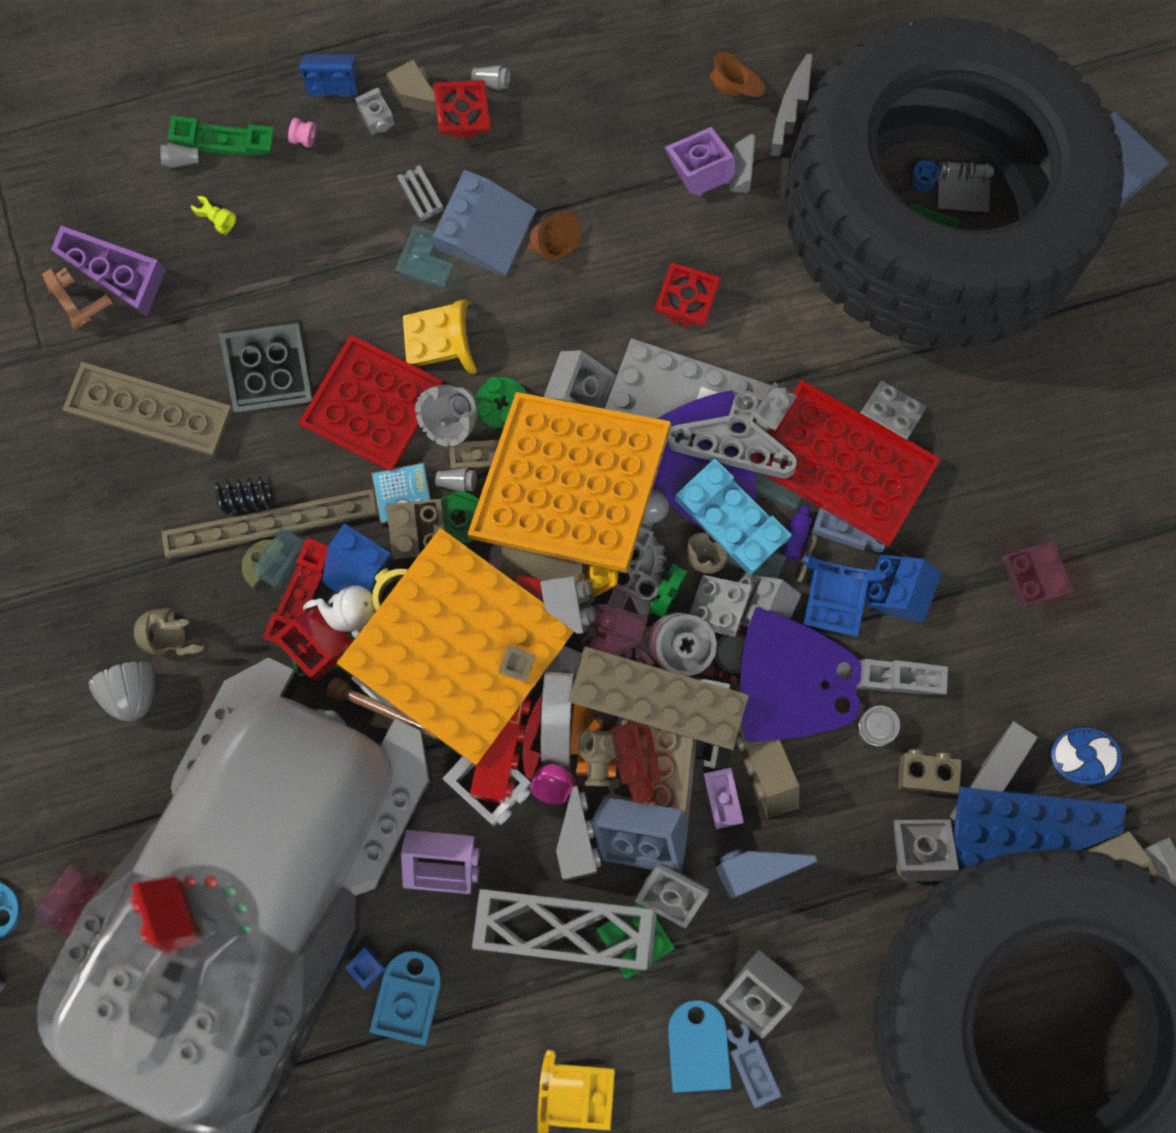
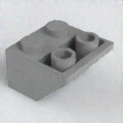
[541,573,597,633]
[739,573,801,631]

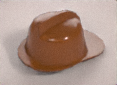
[709,51,765,97]
[527,211,581,262]

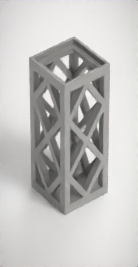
[472,889,657,971]

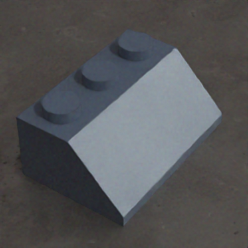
[591,797,687,873]

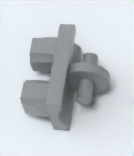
[752,382,797,432]

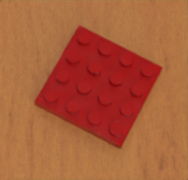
[298,334,444,472]

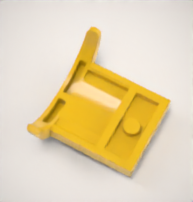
[403,299,477,374]
[538,1050,615,1133]

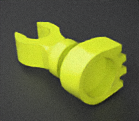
[191,196,236,235]

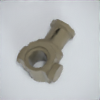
[579,730,618,786]

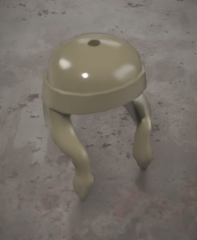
[134,608,205,656]

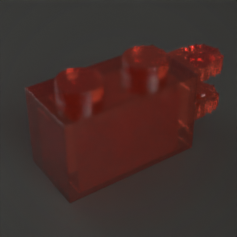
[611,722,661,804]

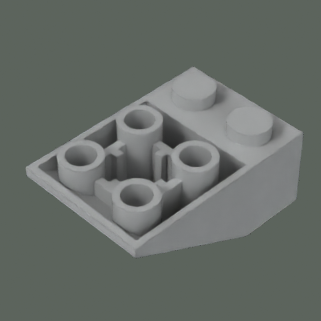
[556,786,601,882]

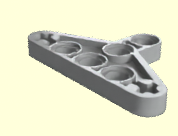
[667,391,797,479]

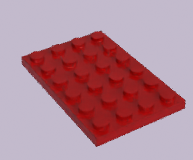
[750,380,941,547]

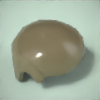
[686,532,727,574]

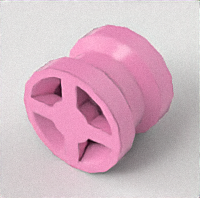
[288,118,316,148]

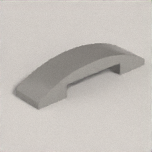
[541,672,573,771]

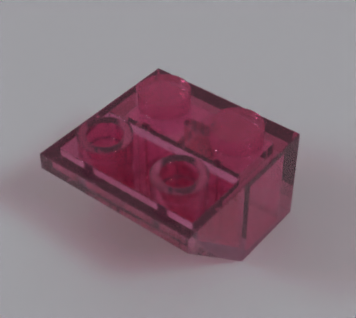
[1001,540,1074,608]
[588,604,648,656]
[35,864,103,937]

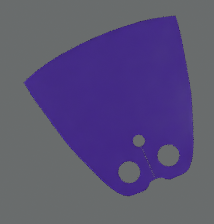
[653,390,756,528]
[740,607,862,742]

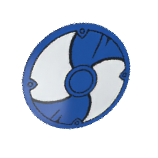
[1051,728,1121,785]

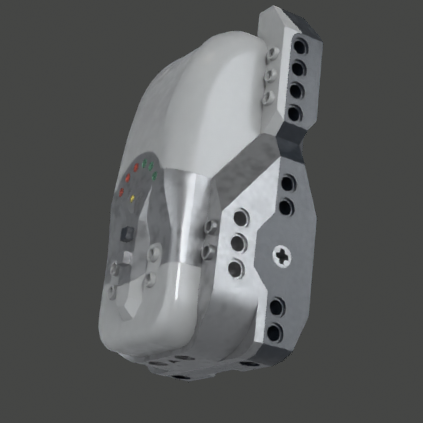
[37,657,433,1133]

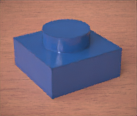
[345,947,387,989]

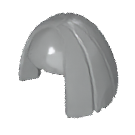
[415,385,478,447]
[88,661,156,721]

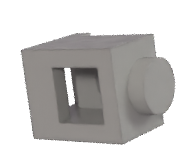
[355,87,395,135]

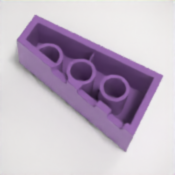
[51,226,166,316]

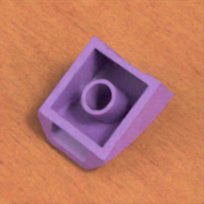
[665,127,736,196]

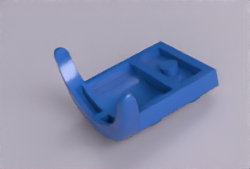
[803,555,886,637]

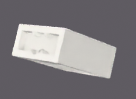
[442,757,531,826]

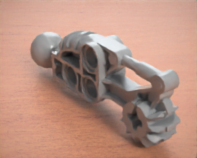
[577,489,669,660]

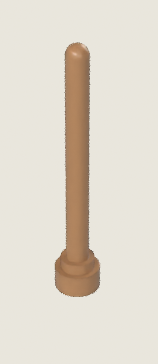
[327,677,437,738]

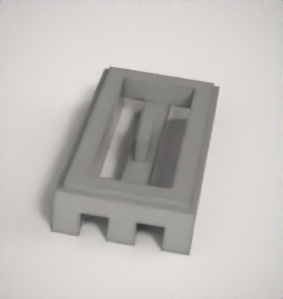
[397,165,444,221]

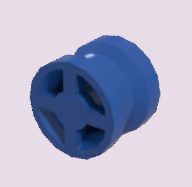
[910,160,939,192]

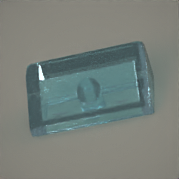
[252,527,305,590]

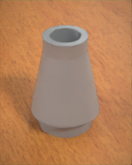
[471,65,510,91]
[161,142,199,168]
[435,467,477,493]

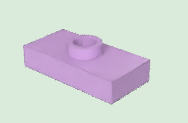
[703,768,744,829]

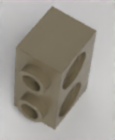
[898,750,961,796]

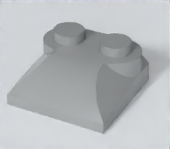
[893,819,959,881]
[635,863,709,929]

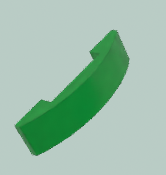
[168,116,274,156]

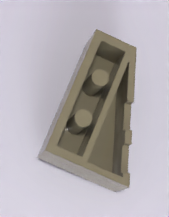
[735,722,799,819]

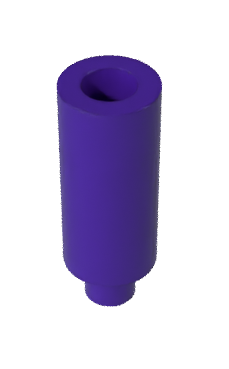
[781,506,812,561]

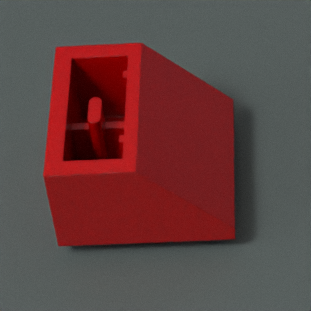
[273,606,353,683]
[130,876,202,955]

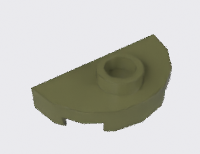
[242,540,286,589]

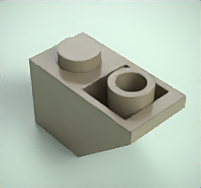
[387,60,436,114]

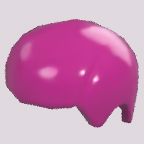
[530,763,575,804]

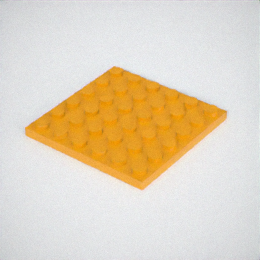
[467,392,671,573]
[337,528,574,766]

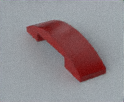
[262,538,328,644]
[523,669,571,780]

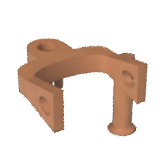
[42,267,114,330]

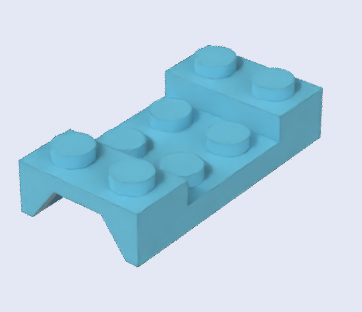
[675,459,791,576]

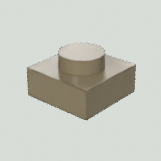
[498,645,535,683]

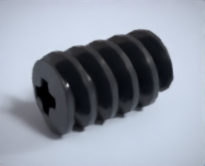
[215,475,275,515]

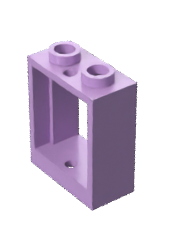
[401,830,479,894]

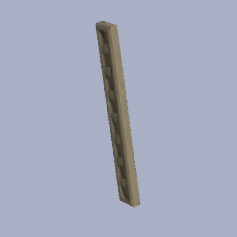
[161,489,379,559]

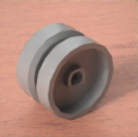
[648,612,717,676]

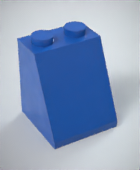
[322,524,397,594]

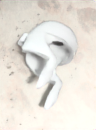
[303,585,376,638]

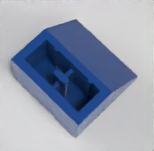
[299,54,359,97]
[864,555,942,623]

